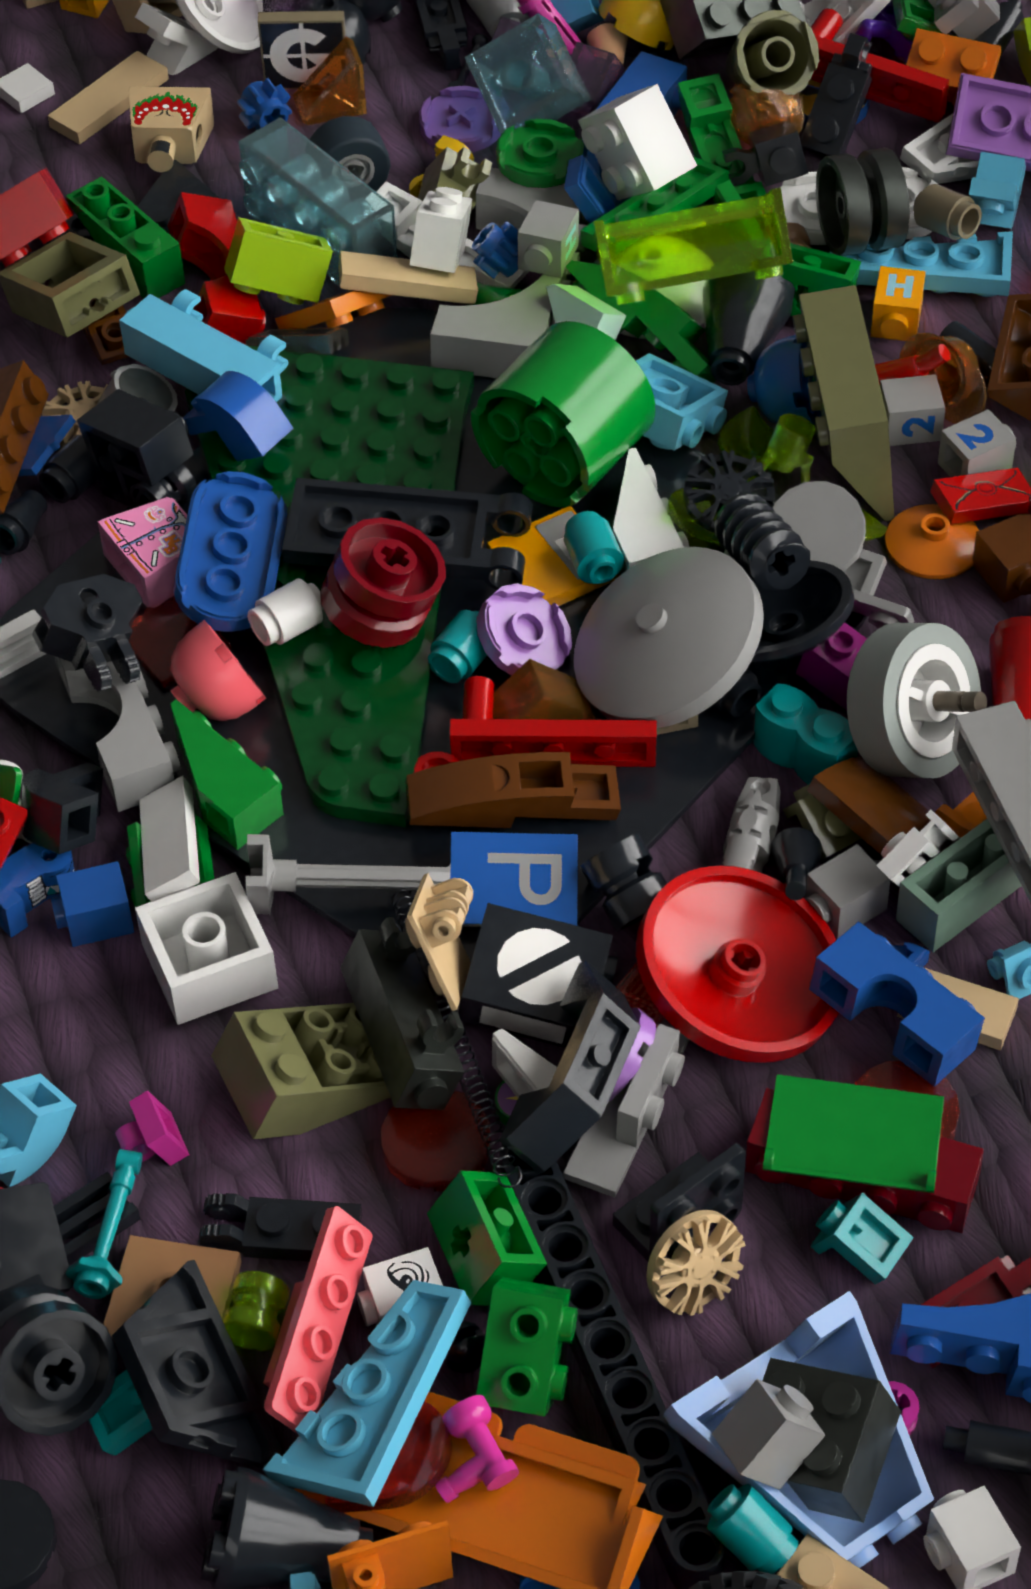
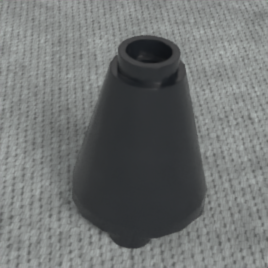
[702,255,795,386]
[200,1466,373,1589]

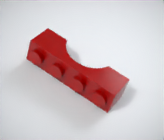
[167,192,266,346]

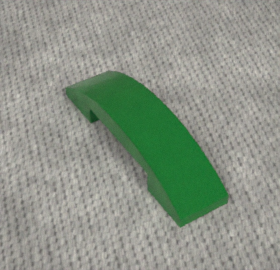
[677,73,773,226]

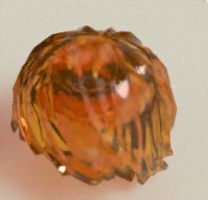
[730,83,805,146]

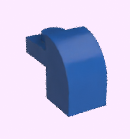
[183,371,293,461]

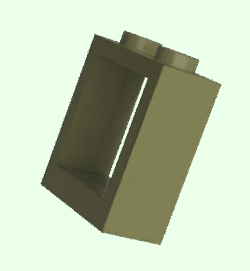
[0,232,140,338]

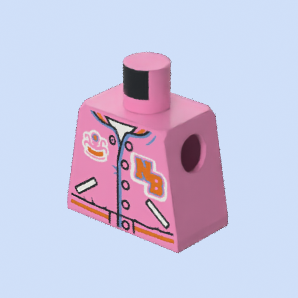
[98,497,187,610]

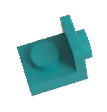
[810,1193,914,1285]
[89,1370,153,1456]

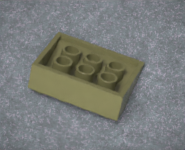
[792,285,894,521]

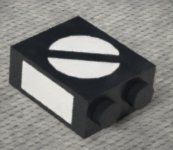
[458,903,618,1048]

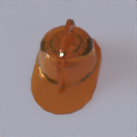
[899,333,987,424]

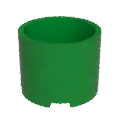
[471,321,656,507]

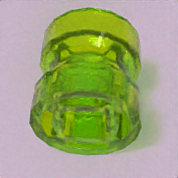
[223,1271,290,1351]

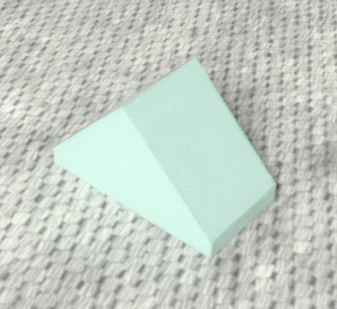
[546,284,627,340]

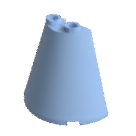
[663,1291,934,1568]

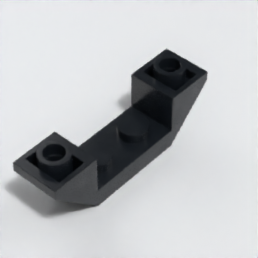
[499,961,641,1173]

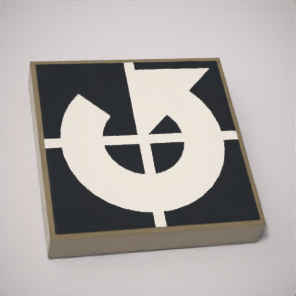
[258,11,350,89]

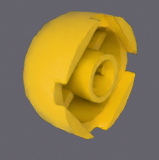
[598,0,674,50]

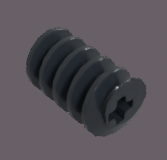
[714,492,810,592]

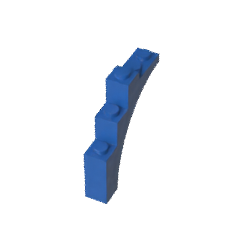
[890,1293,1031,1403]

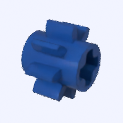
[237,78,292,135]
[472,221,518,279]

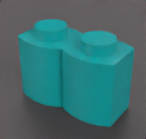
[754,683,858,784]

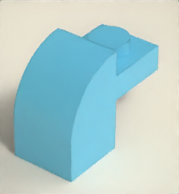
[969,152,1026,229]
[0,1073,77,1187]

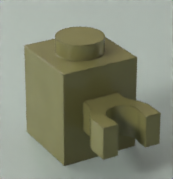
[418,147,492,211]

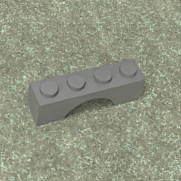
[55,657,181,812]

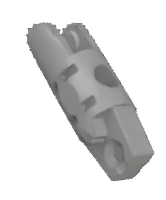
[722,777,781,873]

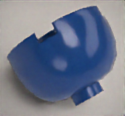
[747,335,821,429]

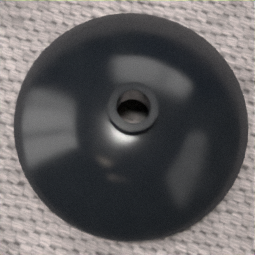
[749,560,854,663]

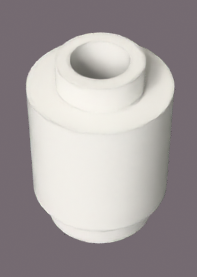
[248,578,324,646]

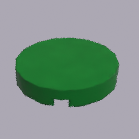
[496,119,584,188]

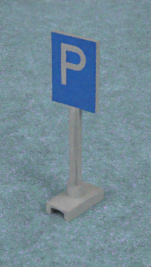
[246,832,578,927]

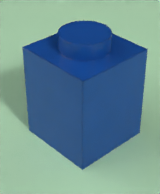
[51,861,135,947]

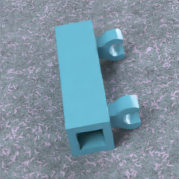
[119,289,288,402]

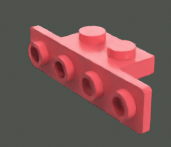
[263,1206,373,1434]

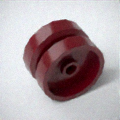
[320,517,446,648]

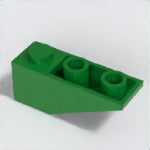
[66,176,185,299]
[170,699,284,850]

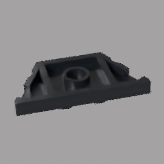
[112,1260,284,1469]

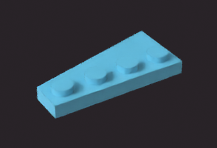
[263,1280,471,1507]

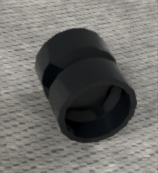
[580,833,667,932]

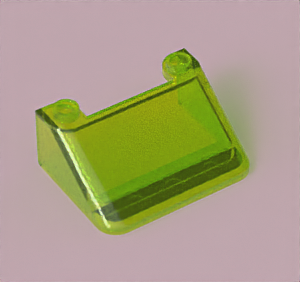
[592,188,793,305]

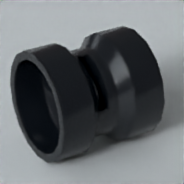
[130,464,197,507]

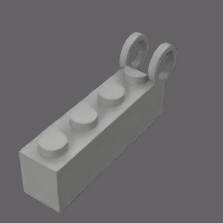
[952,701,1031,903]

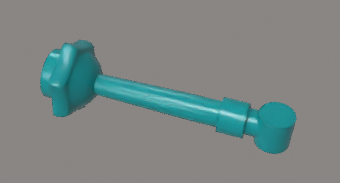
[66,1149,143,1299]

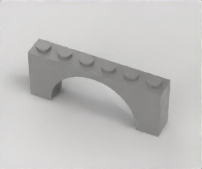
[430,168,589,378]

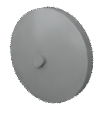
[574,547,764,728]

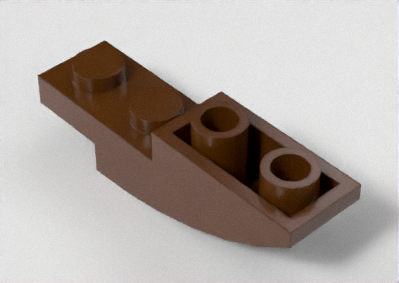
[405,752,621,828]

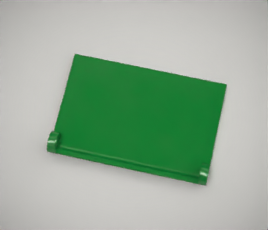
[763,1074,944,1193]

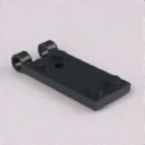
[282,478,533,590]

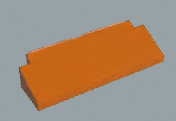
[294,1392,663,1589]

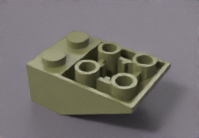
[211,1003,390,1139]

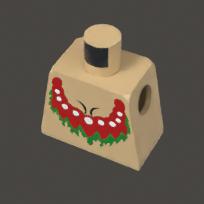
[129,86,214,172]

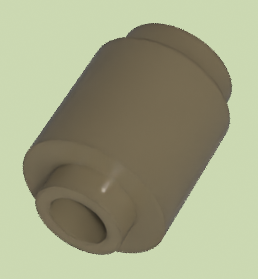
[913,184,982,240]

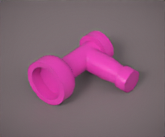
[435,1395,519,1503]

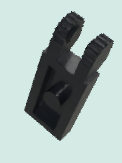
[198,1193,362,1262]

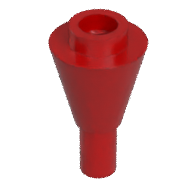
[875,344,951,385]

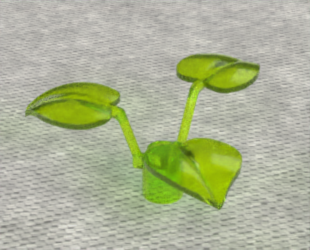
[667,406,888,544]

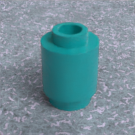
[564,511,624,584]
[427,610,487,683]
[707,1484,799,1574]

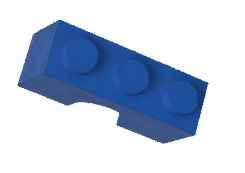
[809,921,985,1087]

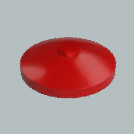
[636,866,839,1063]

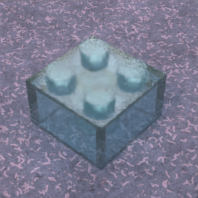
[464,13,591,134]

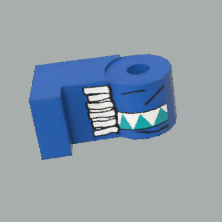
[0,843,75,938]

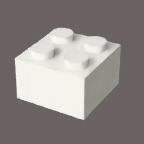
[578,84,697,200]
[135,872,278,1025]

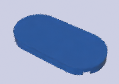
[173,471,288,632]

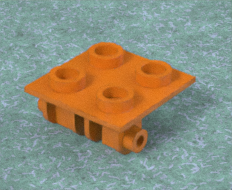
[327,1520,454,1589]

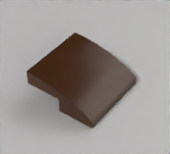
[807,756,931,856]

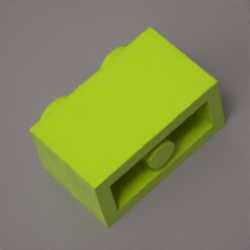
[224,217,333,305]

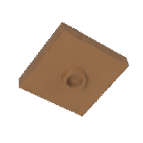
[103,1235,242,1347]

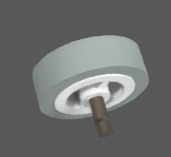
[847,623,987,778]

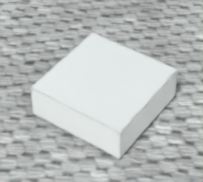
[0,63,55,113]

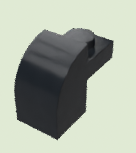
[20,763,103,854]

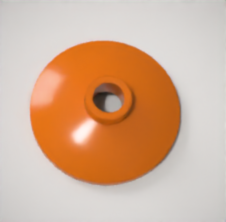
[885,504,979,579]

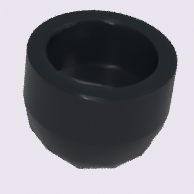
[443,1320,485,1373]

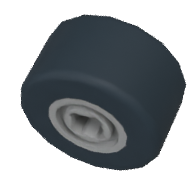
[305,116,391,203]

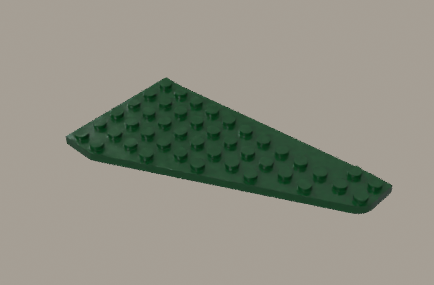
[185,345,474,827]

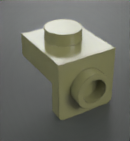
[783,784,862,860]

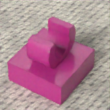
[115,1091,189,1166]

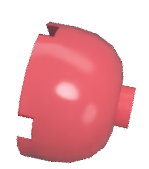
[170,620,266,721]

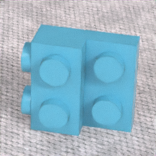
[636,353,728,451]

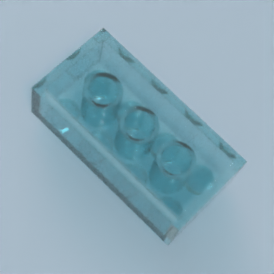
[239,117,397,286]

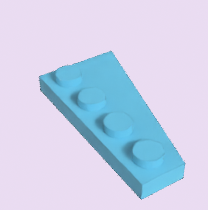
[830,231,1013,297]

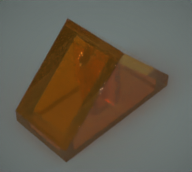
[292,36,367,126]
[493,659,594,720]

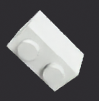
[409,187,473,273]

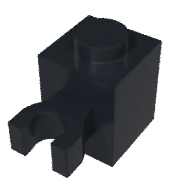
[722,120,809,187]

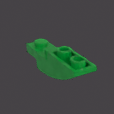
[566,260,716,383]

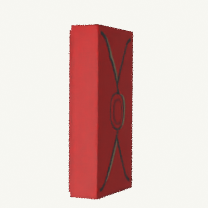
[930,467,1031,524]

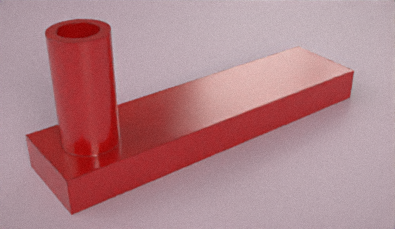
[810,8,949,123]
[450,676,657,767]

